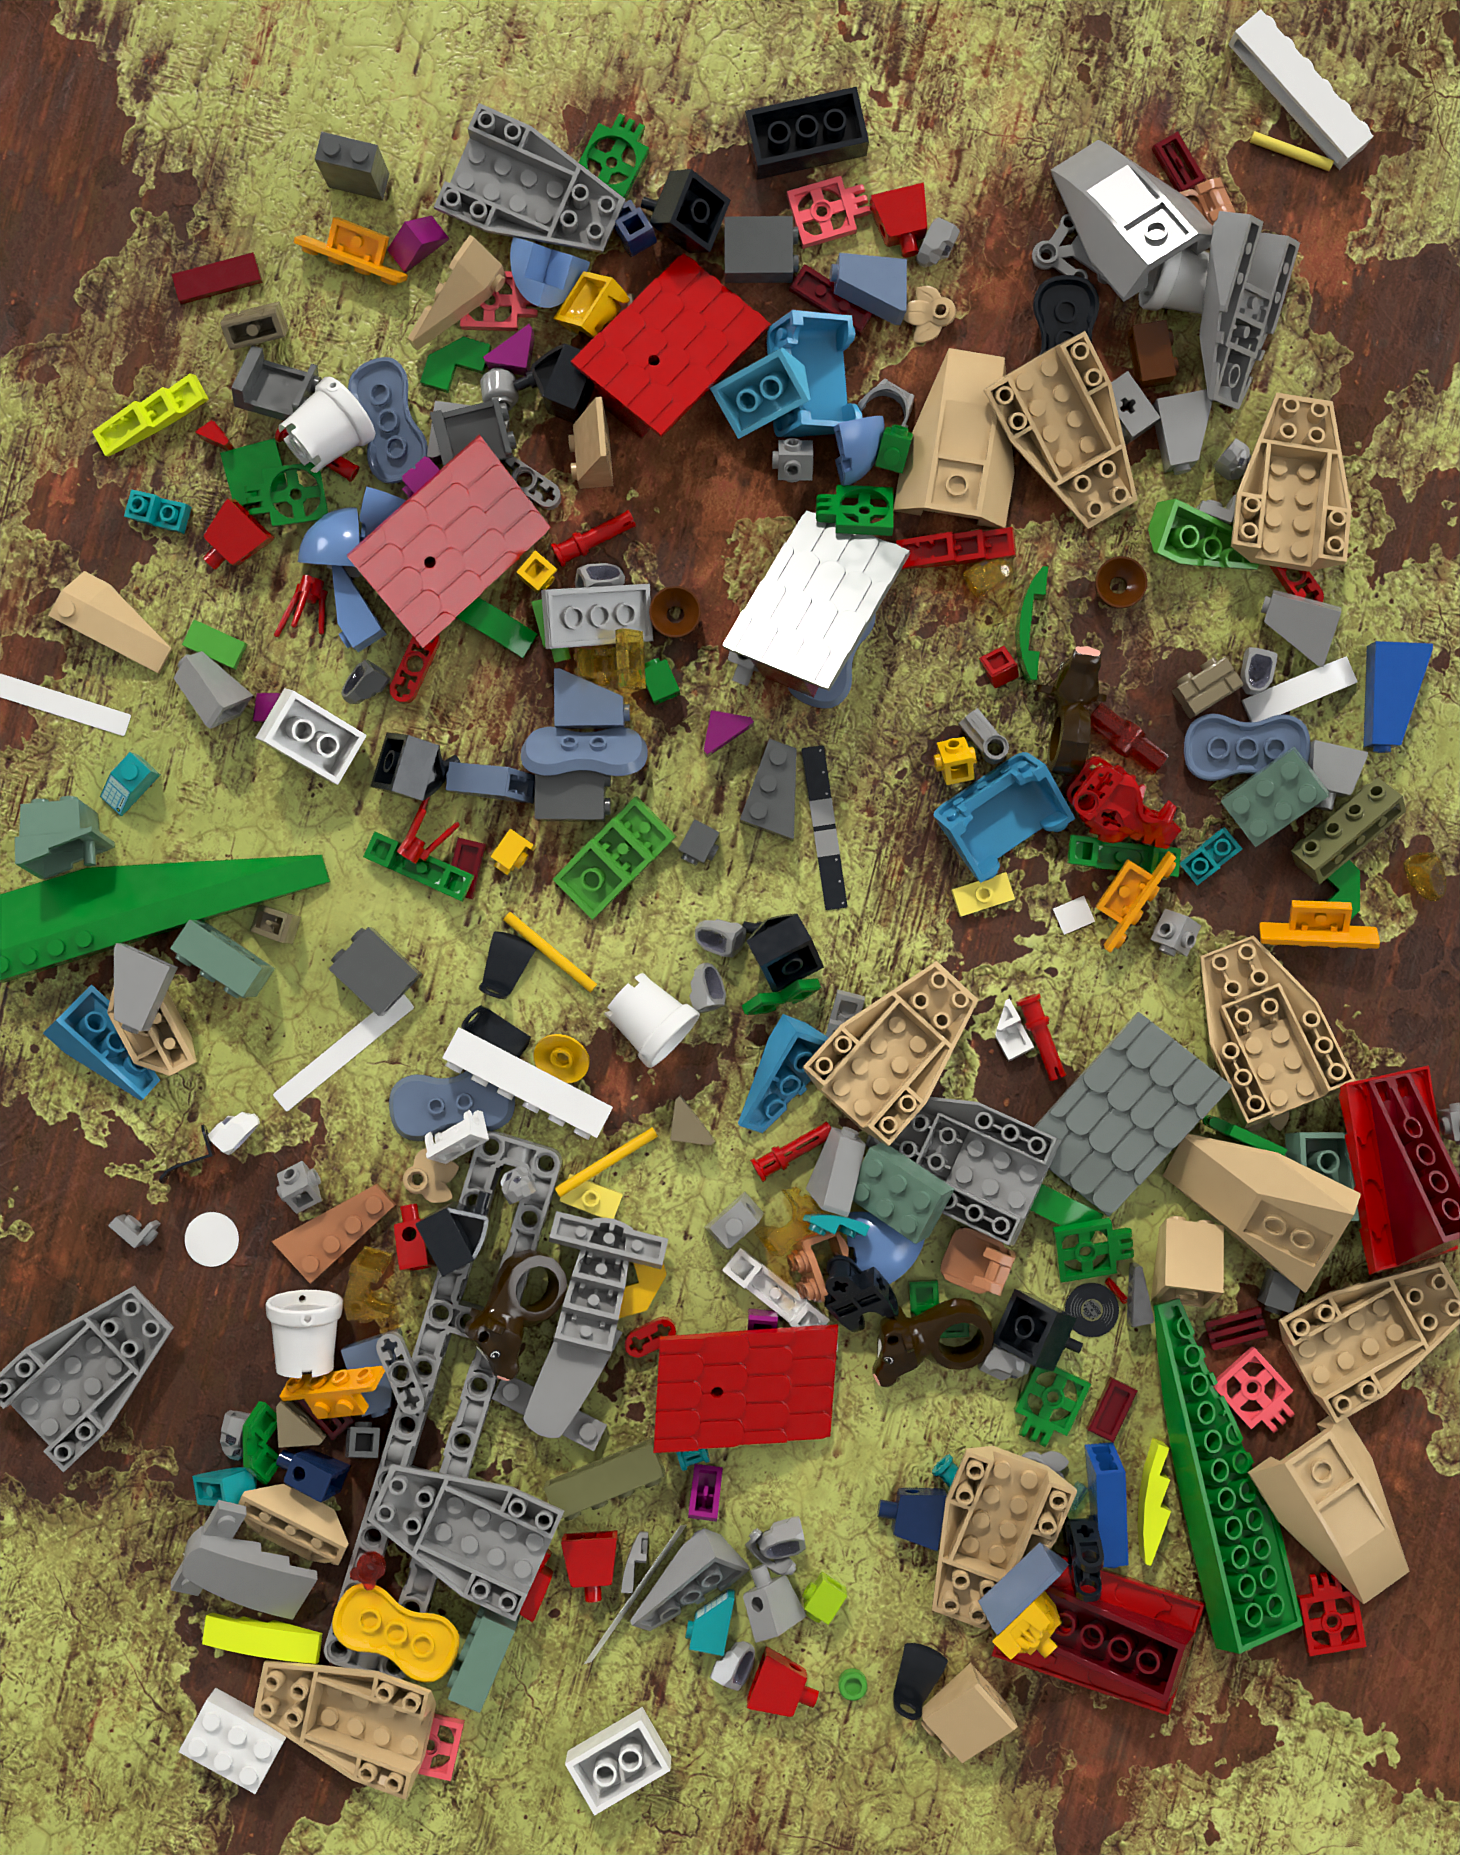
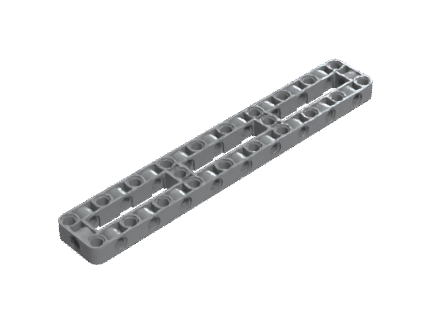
[324,1131,562,1680]

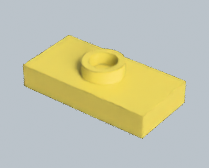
[951,872,1015,917]
[559,1174,623,1219]

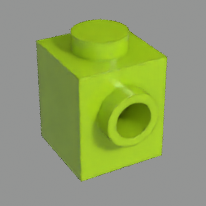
[802,1572,848,1625]

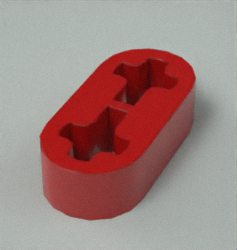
[624,1316,676,1358]

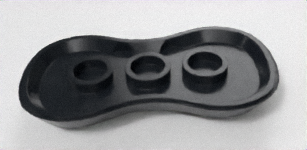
[1033,275,1100,355]

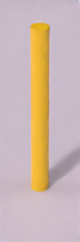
[503,912,598,993]
[555,1127,658,1197]

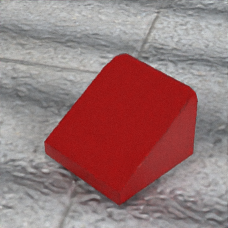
[195,420,235,451]
[979,646,1019,688]

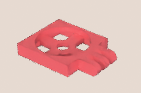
[787,176,871,249]
[460,271,538,331]
[1213,1346,1295,1433]
[418,1713,465,1781]

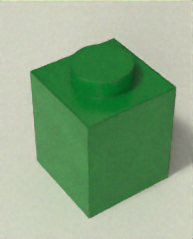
[640,658,681,706]

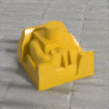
[553,271,630,338]
[992,1591,1061,1660]

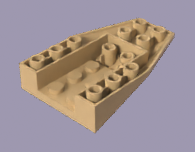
[1200,935,1356,1129]
[1163,1134,1361,1293]

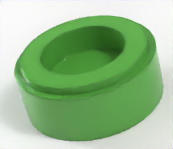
[838,1668,867,1701]

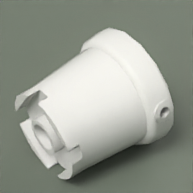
[1139,247,1209,314]
[278,377,376,473]
[604,973,700,1068]
[266,1290,343,1378]

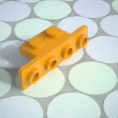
[293,217,408,285]
[1096,851,1176,953]
[1259,900,1380,949]
[279,1366,385,1419]

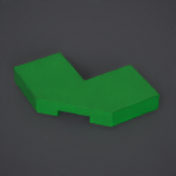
[420,336,492,393]
[1326,860,1360,919]
[741,978,821,1015]
[908,1280,970,1339]
[243,1401,279,1485]

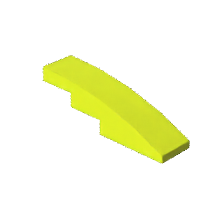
[92,374,209,457]
[1137,1438,1171,1566]
[202,1613,323,1664]

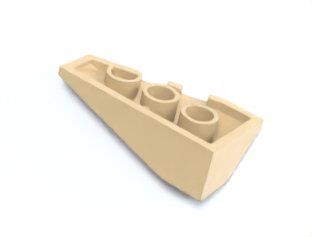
[48,571,173,674]

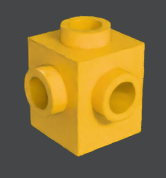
[933,737,977,785]

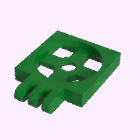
[578,113,649,200]
[244,462,328,527]
[816,485,893,536]
[1202,1115,1288,1156]
[1053,1218,1134,1283]
[1014,1366,1091,1447]

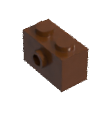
[1127,320,1179,389]

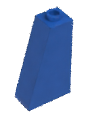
[1363,641,1433,753]
[1085,1442,1129,1568]

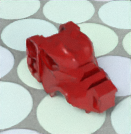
[1065,756,1181,849]

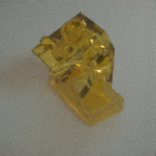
[573,628,646,690]
[754,1187,824,1257]
[343,1246,396,1323]

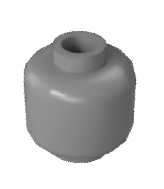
[480,367,519,411]

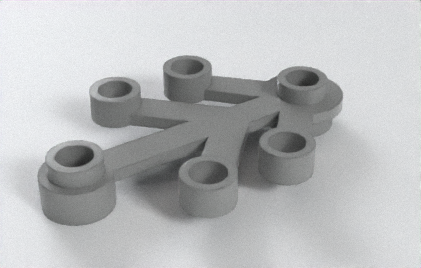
[1032,214,1108,284]

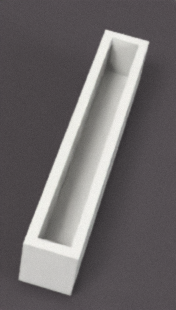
[1228,9,1373,170]
[442,1027,613,1140]

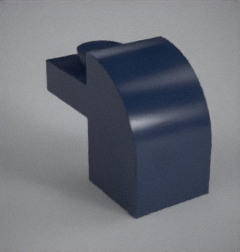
[614,199,657,257]

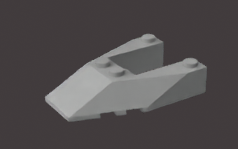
[1199,211,1300,410]

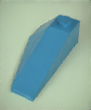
[43,984,160,1101]
[738,1014,829,1133]

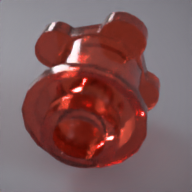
[350,1551,386,1590]

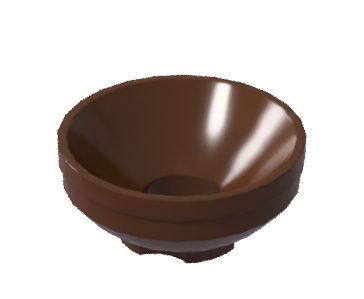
[1095,556,1147,609]
[649,586,701,638]

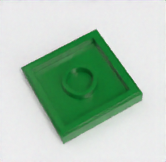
[220,438,291,507]

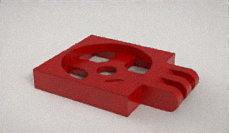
[1297,1572,1366,1656]

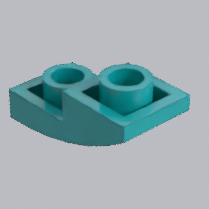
[124,489,192,534]
[1180,826,1242,886]
[803,1214,870,1239]

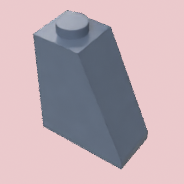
[830,253,907,325]
[554,668,630,729]
[446,762,535,804]
[341,1327,402,1418]

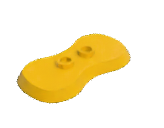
[332,1583,460,1682]

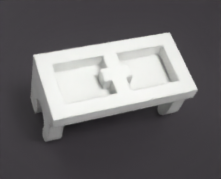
[425,1110,489,1164]

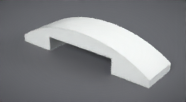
[1242,656,1358,722]
[722,1248,830,1327]

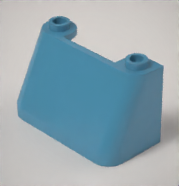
[767,310,862,438]
[933,752,1075,883]

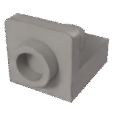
[1196,495,1236,524]
[108,1214,161,1248]

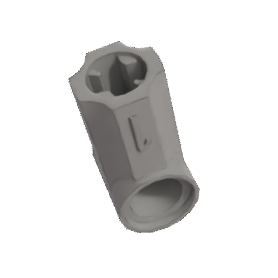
[958,708,1009,764]

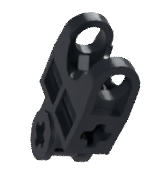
[824,1255,899,1333]
[1062,1515,1104,1602]

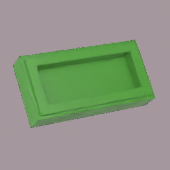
[182,620,248,670]

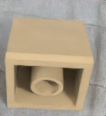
[1151,1216,1224,1308]
[921,1662,1018,1763]

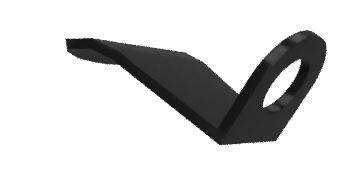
[479,931,536,999]
[461,1005,531,1058]
[159,1124,216,1184]
[893,1643,948,1720]

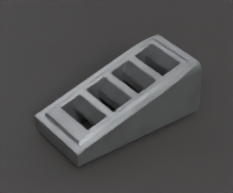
[1127,1262,1154,1327]

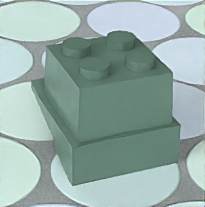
[15,796,115,879]

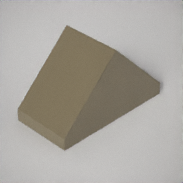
[250,904,301,944]
[670,1095,715,1145]
[276,1400,328,1447]

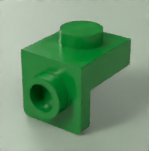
[875,425,914,473]

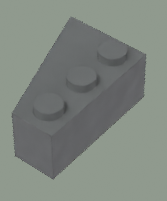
[740,739,796,842]

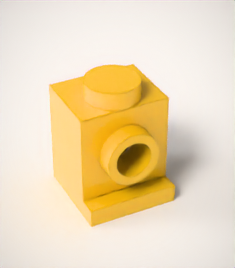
[517,551,557,593]
[491,829,536,875]

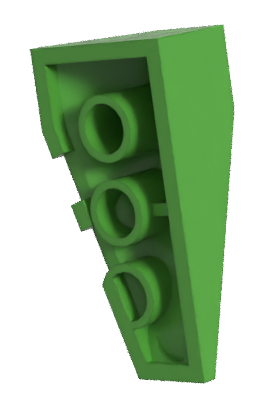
[1148,498,1259,570]

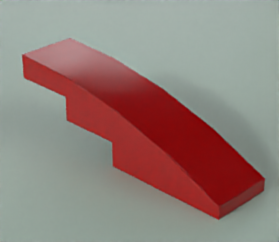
[896,527,1017,569]

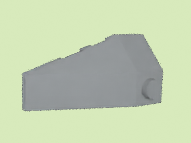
[630,1528,750,1631]

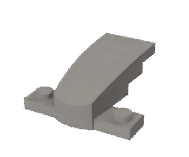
[549,1211,668,1355]
[491,1329,623,1451]
[171,1500,317,1620]

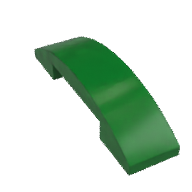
[1015,566,1048,684]
[456,597,538,659]
[363,831,474,902]
[1067,835,1181,877]
[1030,1184,1104,1240]

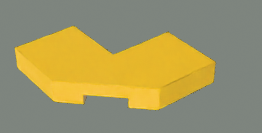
[619,1261,667,1318]

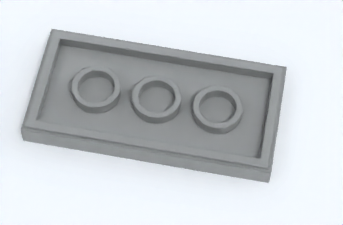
[541,584,653,649]

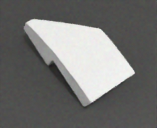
[995,999,1034,1062]

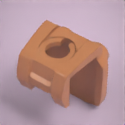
[1179,177,1236,226]
[940,1227,1016,1296]
[786,1232,848,1303]

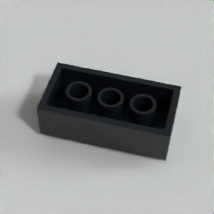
[745,86,869,180]

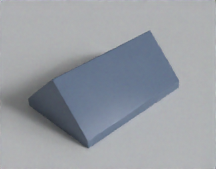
[978,1542,1069,1635]

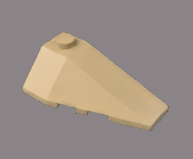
[408,235,506,351]

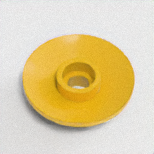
[533,1034,590,1083]

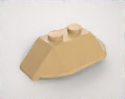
[107,987,197,1076]
[239,1484,349,1565]

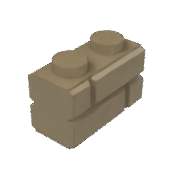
[220,301,289,351]
[1172,657,1244,719]

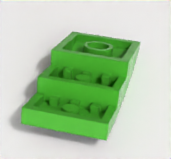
[552,796,677,920]

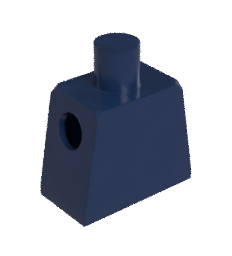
[276,1448,351,1502]
[877,1488,947,1551]

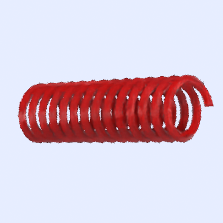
[1105,1277,1128,1304]

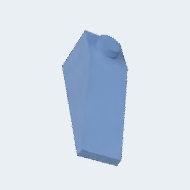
[332,565,387,652]

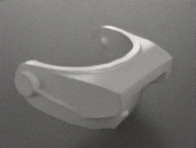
[857,379,915,428]
[745,1528,796,1575]

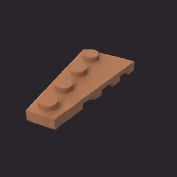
[272,1183,396,1284]

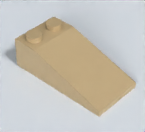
[569,397,613,489]

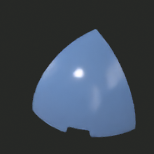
[510,237,590,308]
[833,416,885,486]
[359,486,406,543]
[298,507,359,566]
[847,1212,925,1284]

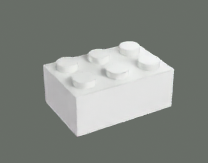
[255,688,367,785]
[179,1688,286,1794]
[565,1707,671,1816]

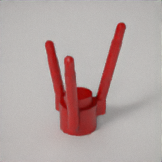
[274,575,328,637]
[397,797,460,864]

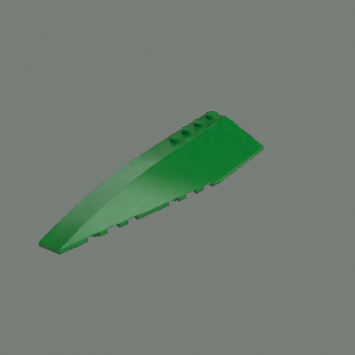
[0,855,331,983]
[1154,1298,1303,1654]

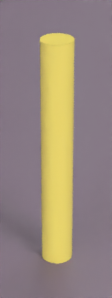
[1250,131,1334,171]

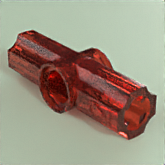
[1090,702,1169,775]

